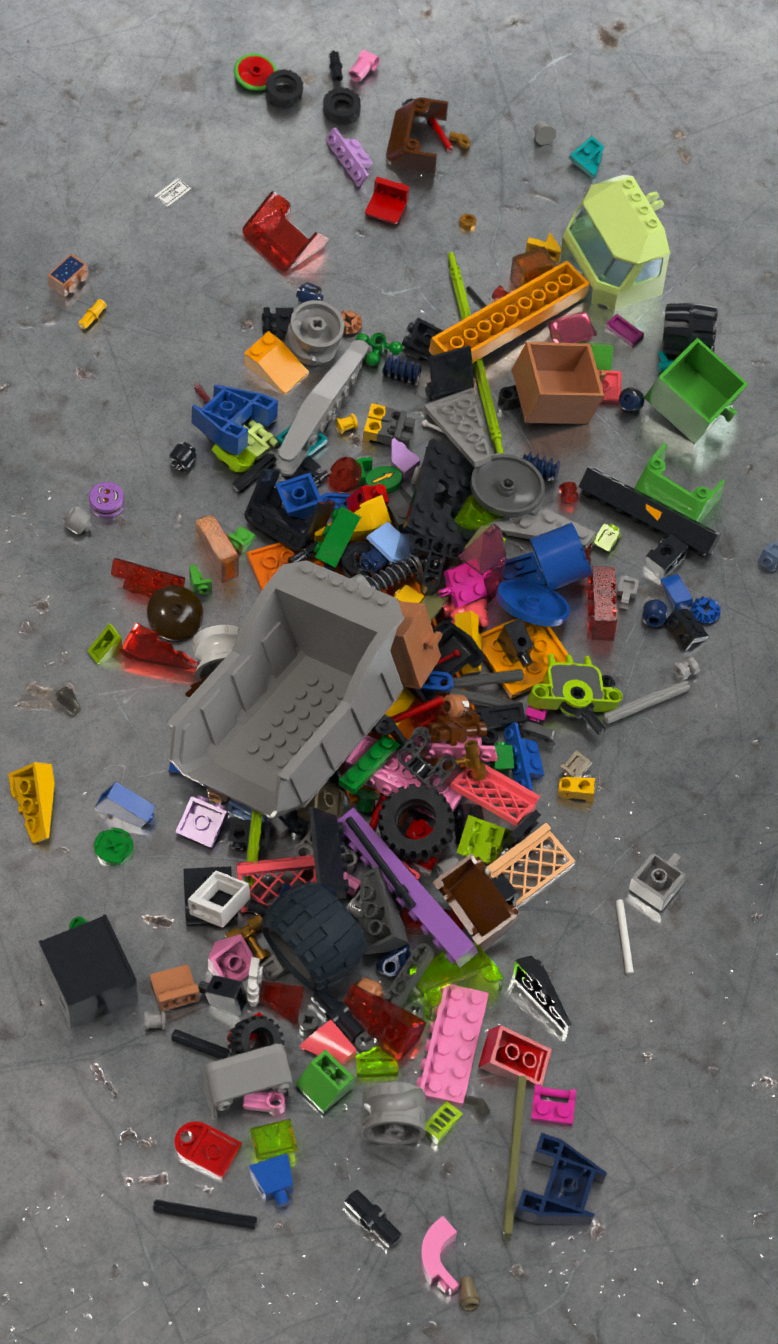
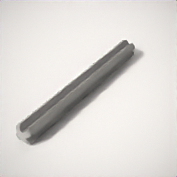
[603,680,690,724]

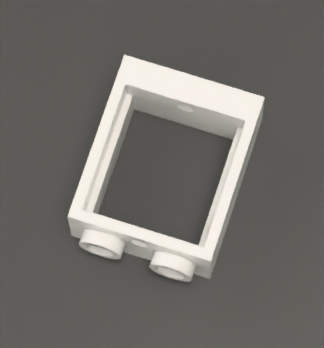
[188,871,251,928]

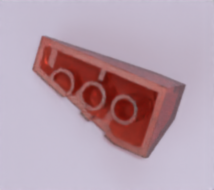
[119,623,199,672]
[344,984,427,1061]

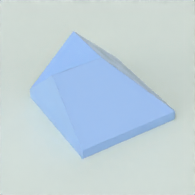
[366,522,411,563]

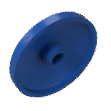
[496,579,570,626]

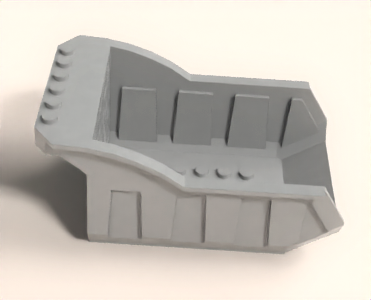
[167,560,404,819]

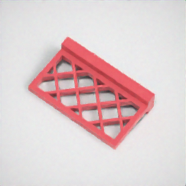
[449,761,540,826]
[236,855,317,912]

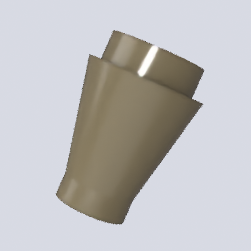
[459,1277,481,1311]

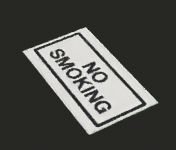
[155,178,191,207]

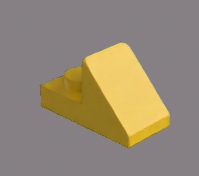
[525,232,561,263]

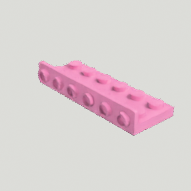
[343,735,466,819]
[416,979,489,1107]

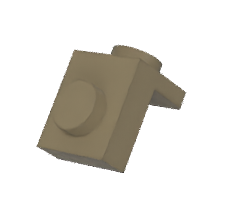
[559,750,592,777]

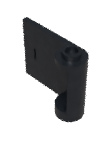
[425,345,474,400]
[183,866,238,924]

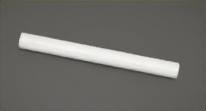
[615,899,634,976]

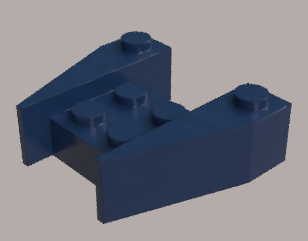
[514,1132,607,1225]

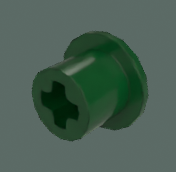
[355,789,380,813]

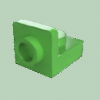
[227,526,255,554]
[189,564,212,594]

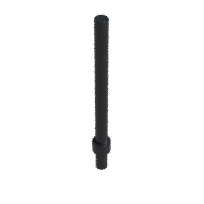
[345,817,416,909]

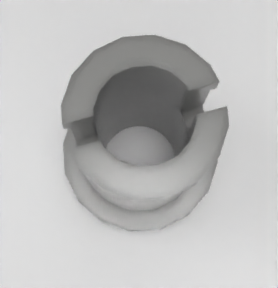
[265,817,289,838]

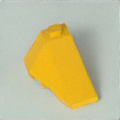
[314,495,391,542]

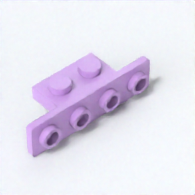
[326,128,373,187]

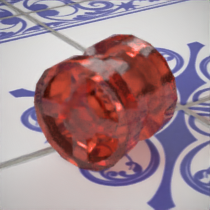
[559,482,579,504]

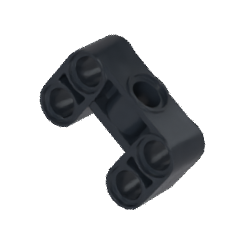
[397,732,461,793]

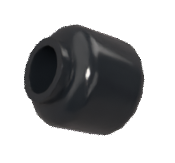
[169,442,197,470]

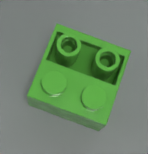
[295,1049,354,1114]

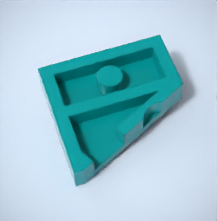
[568,136,604,179]

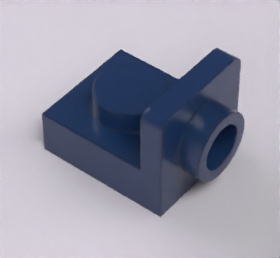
[359,547,389,575]

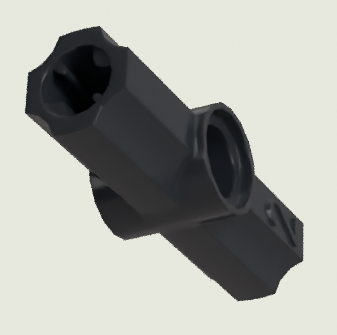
[311,987,365,1042]
[344,1189,402,1248]

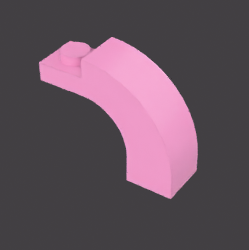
[421,1216,459,1296]

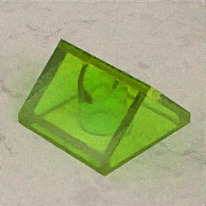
[248,1119,298,1161]

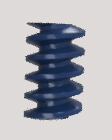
[382,354,422,385]
[523,451,560,482]

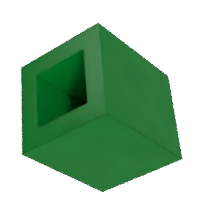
[489,742,514,771]

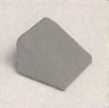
[260,954,290,982]

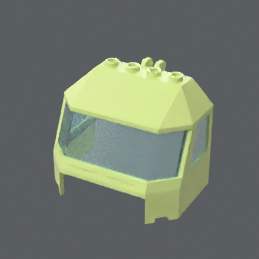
[561,175,670,311]

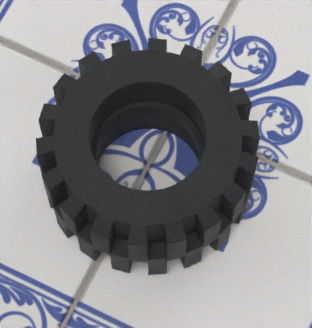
[227,1015,284,1057]

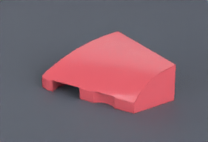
[300,1020,356,1066]

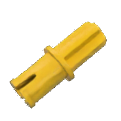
[78,299,107,329]

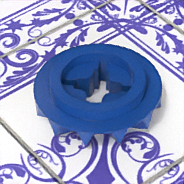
[691,596,721,624]

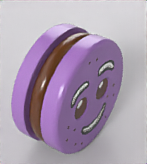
[89,482,124,518]

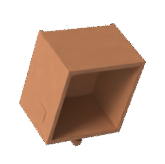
[511,342,606,424]
[390,601,442,689]

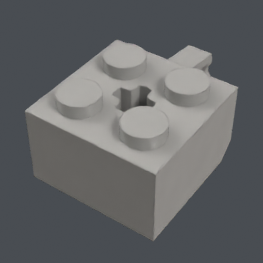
[629,853,686,911]

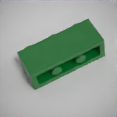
[313,505,361,567]

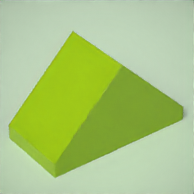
[87,624,123,664]

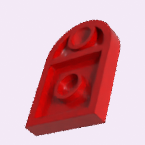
[174,1121,242,1180]

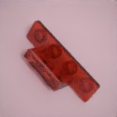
[111,558,185,598]

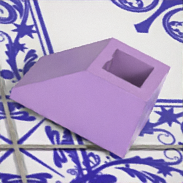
[391,438,420,482]

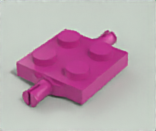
[438,559,492,608]

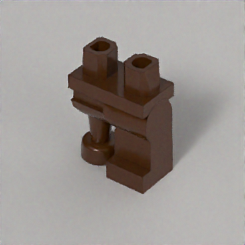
[429,710,487,746]

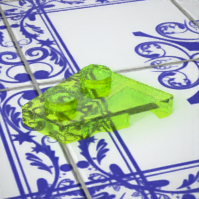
[356,1038,398,1078]

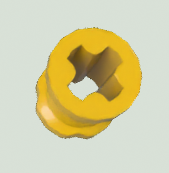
[335,413,358,434]

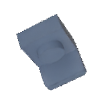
[757,541,778,572]

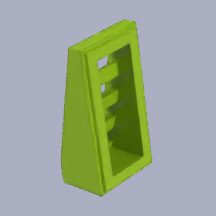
[425,1101,463,1145]

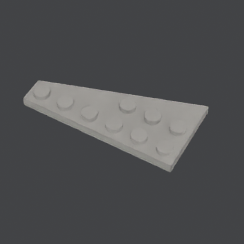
[424,388,491,468]
[476,505,595,550]

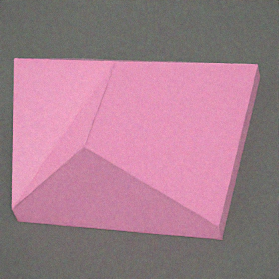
[208,934,254,981]

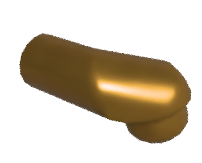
[448,131,471,149]

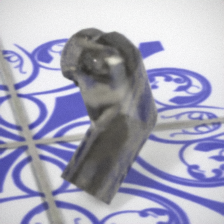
[463,1095,490,1118]

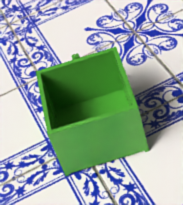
[644,338,748,444]

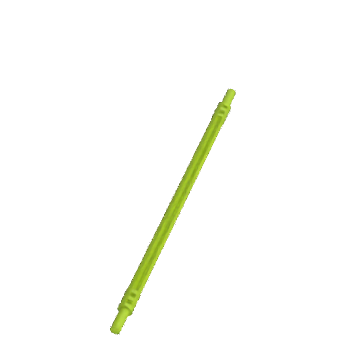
[447,252,504,454]

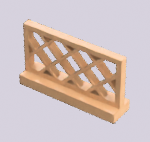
[485,823,575,907]

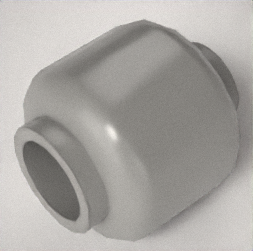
[63,507,92,535]

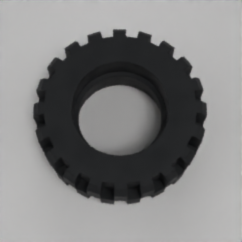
[378,784,455,863]

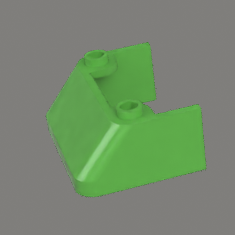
[635,443,725,522]

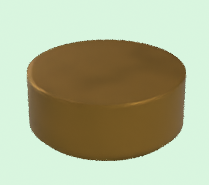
[459,213,477,230]

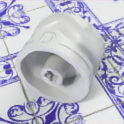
[192,625,241,682]

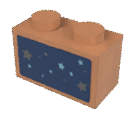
[47,254,88,297]

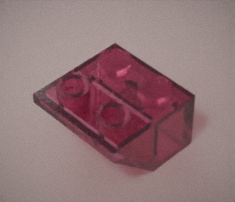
[547,311,597,343]

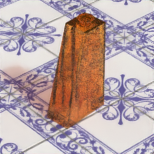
[196,515,239,583]

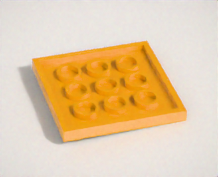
[480,618,569,699]

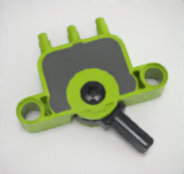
[527,654,623,735]

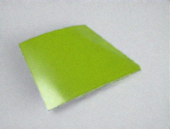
[457,815,512,864]

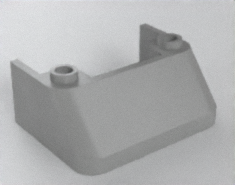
[203,1044,293,1119]

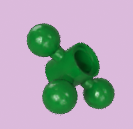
[355,333,403,366]

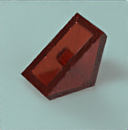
[409,695,445,729]

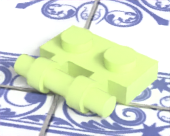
[243,420,279,461]

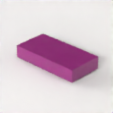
[605,314,644,347]

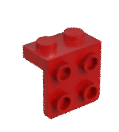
[365,176,410,224]

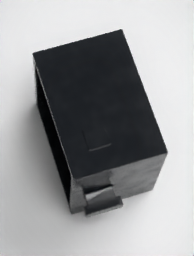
[38,914,138,1028]

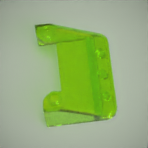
[409,942,504,1020]

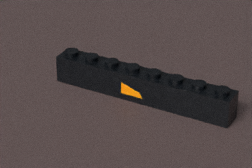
[578,466,721,556]

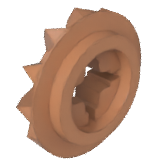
[340,309,362,334]

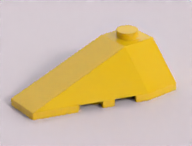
[8,762,55,844]

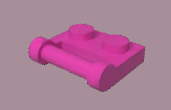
[531,1084,576,1127]

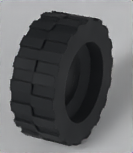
[265,69,303,108]
[323,87,361,125]

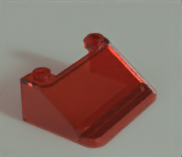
[242,191,330,272]

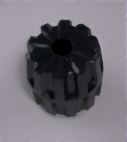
[662,303,718,356]

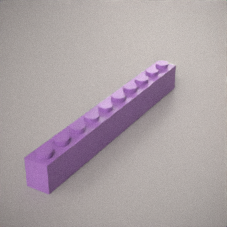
[338,807,478,968]

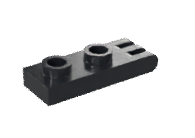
[473,703,526,729]

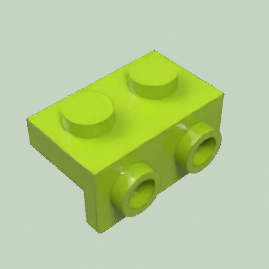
[211,444,257,473]

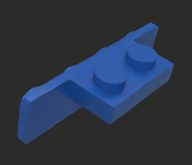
[504,722,544,791]

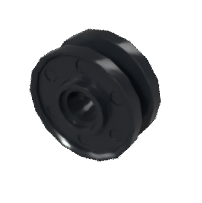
[341,541,379,578]

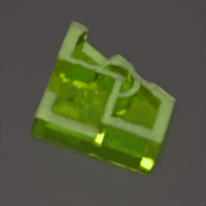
[455,494,501,531]

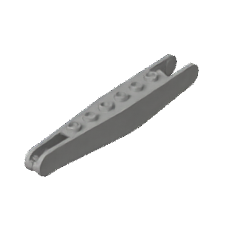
[278,340,369,476]

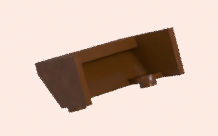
[386,97,448,173]

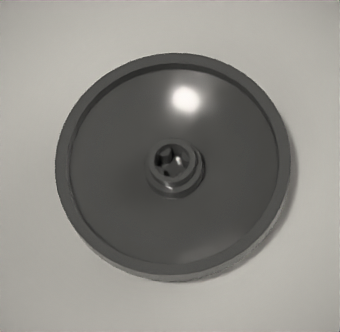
[470,454,545,517]

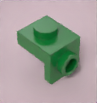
[352,457,373,488]

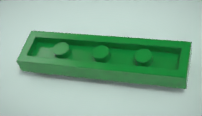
[338,735,400,795]

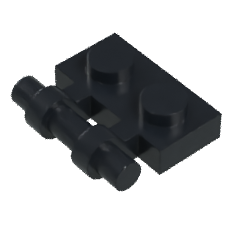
[262,307,294,341]
[281,455,330,486]
[503,810,541,851]

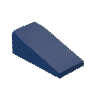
[661,574,693,611]

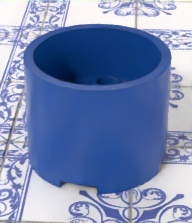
[530,522,592,591]

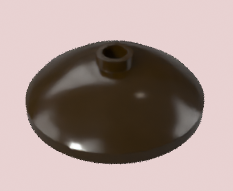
[147,585,204,641]

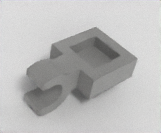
[617,576,639,610]

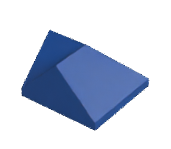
[275,473,323,519]

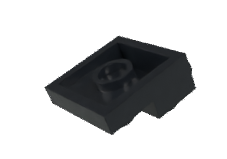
[401,318,443,360]

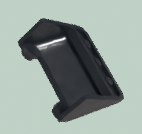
[409,621,486,703]

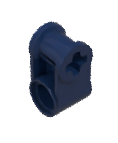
[376,944,411,976]

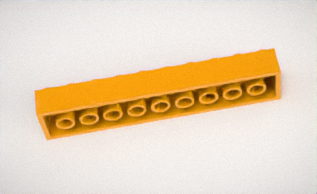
[429,260,590,363]

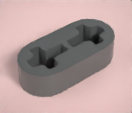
[521,722,558,746]

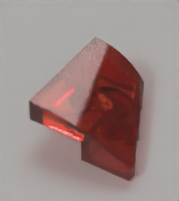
[259,981,304,1025]

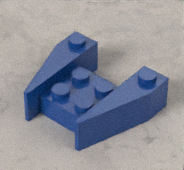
[191,384,278,456]

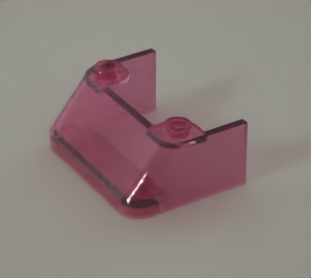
[459,524,507,604]

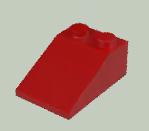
[478,1025,552,1087]

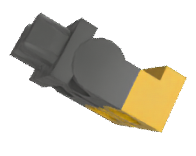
[362,403,416,445]

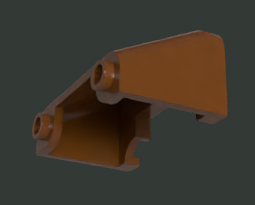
[433,853,520,952]

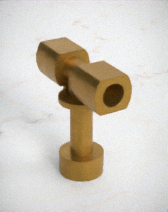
[438,740,487,781]
[224,914,272,965]

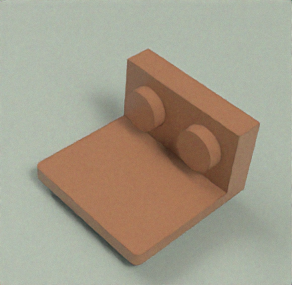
[150,964,200,1012]

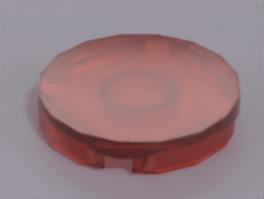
[328,457,362,493]

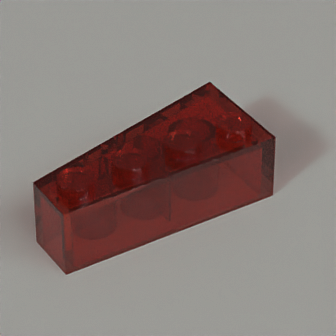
[587,566,618,641]

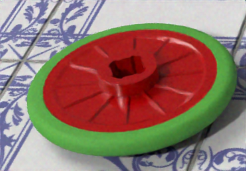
[234,53,277,91]

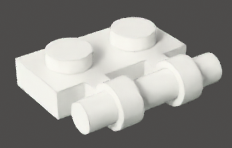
[247,957,263,1006]

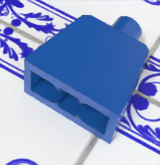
[249,1153,293,1208]

